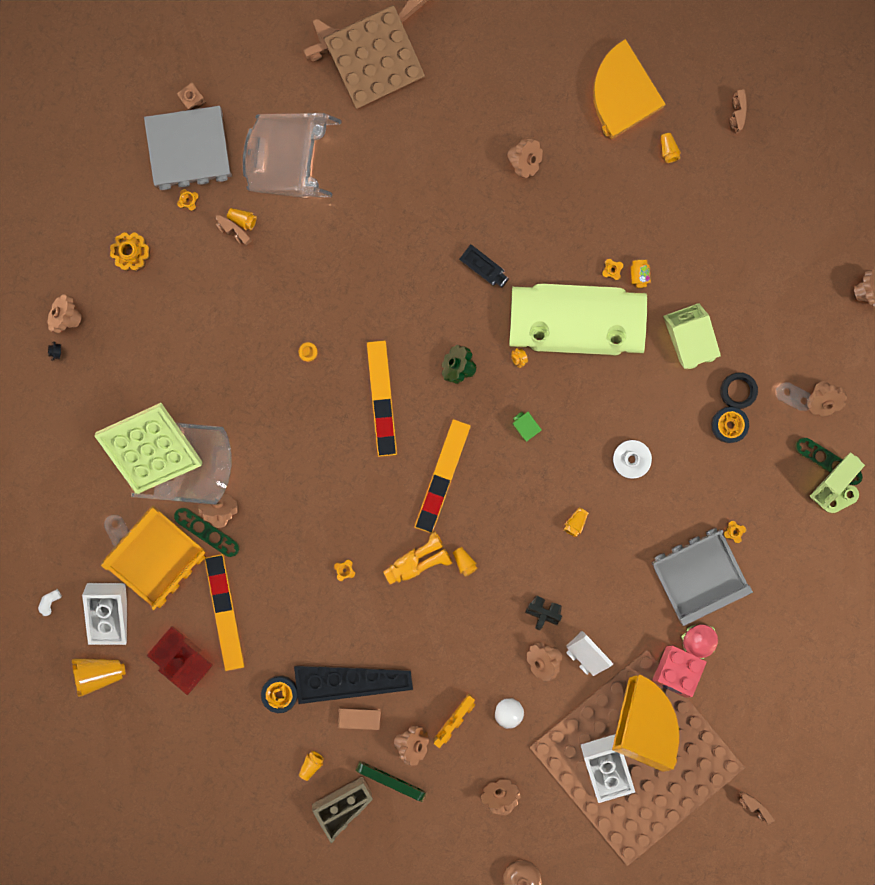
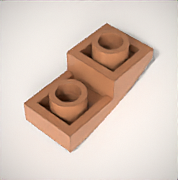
[730,89,747,133]
[215,215,252,246]
[338,709,380,730]
[739,791,775,825]

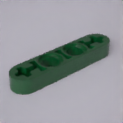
[795,438,863,485]
[174,508,240,557]
[356,761,427,802]

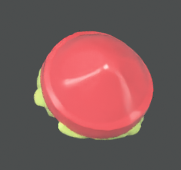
[682,624,718,659]

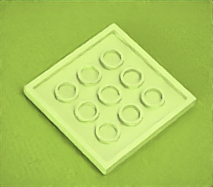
[95,403,202,494]

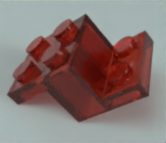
[147,626,213,695]

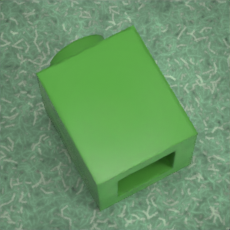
[512,412,542,442]

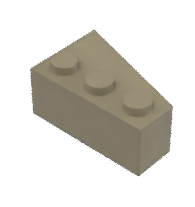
[312,776,373,843]

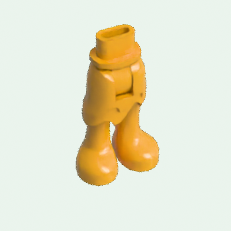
[383,531,453,585]

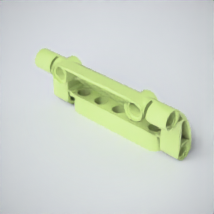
[509,284,647,355]

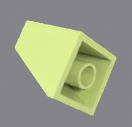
[663,303,721,369]

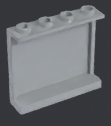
[144,106,232,190]
[651,528,753,626]

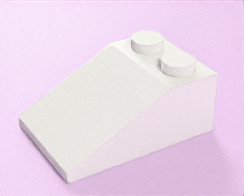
[82,583,127,645]
[566,631,613,676]
[581,734,635,803]

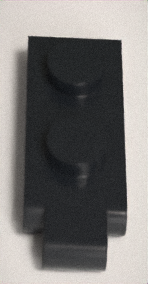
[459,244,509,288]

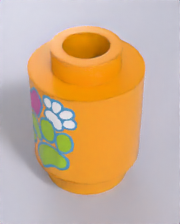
[631,260,651,288]

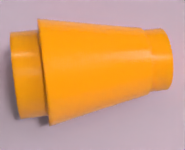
[660,133,681,163]
[227,208,257,230]
[563,508,589,537]
[453,547,478,577]
[299,751,324,781]

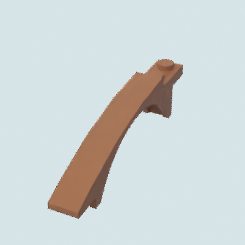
[303,0,429,61]

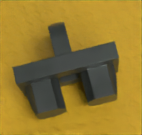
[525,596,562,630]

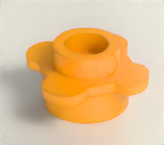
[177,189,199,211]
[602,259,623,280]
[511,348,528,368]
[724,521,746,543]
[334,560,355,581]

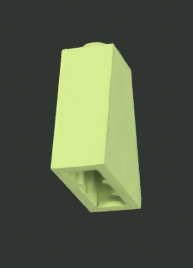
[810,452,865,509]

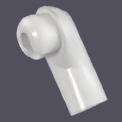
[38,589,62,616]

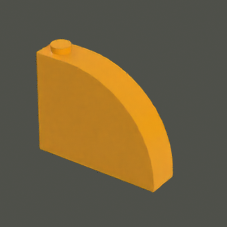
[593,39,666,140]
[612,674,679,772]

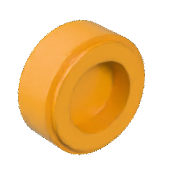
[298,342,318,362]

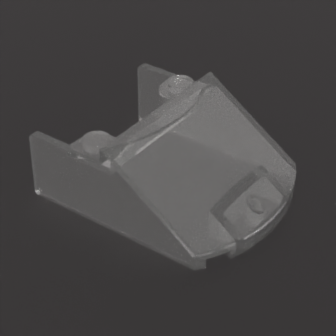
[243,113,342,198]
[131,423,232,505]

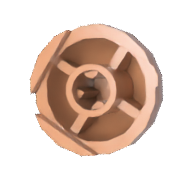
[503,860,541,885]

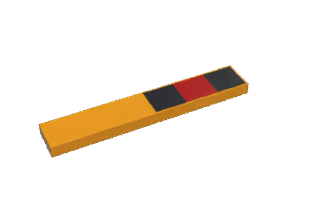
[367,341,397,457]
[415,419,471,534]
[204,554,245,671]

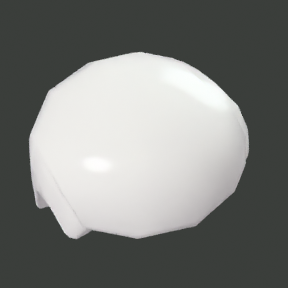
[495,698,524,729]

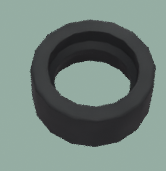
[720,373,758,409]

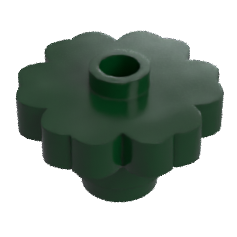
[442,345,477,384]

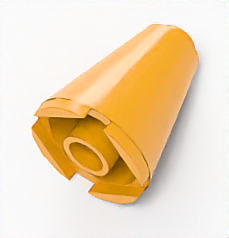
[71,658,126,697]

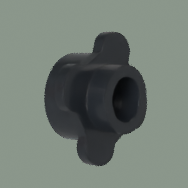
[48,341,61,361]

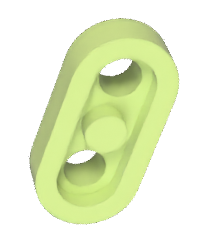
[824,485,859,513]

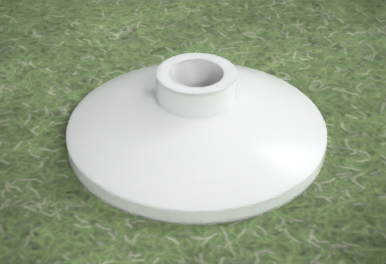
[613,440,652,479]

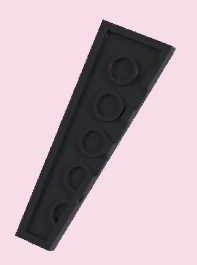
[294,665,413,704]

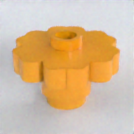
[110,232,150,271]

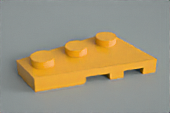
[434,694,476,748]

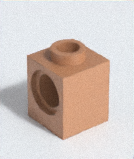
[177,83,206,110]

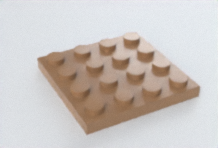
[324,5,425,109]

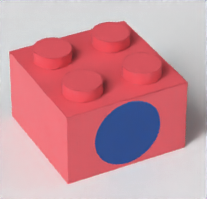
[652,646,707,698]

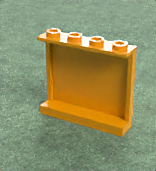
[101,505,205,610]

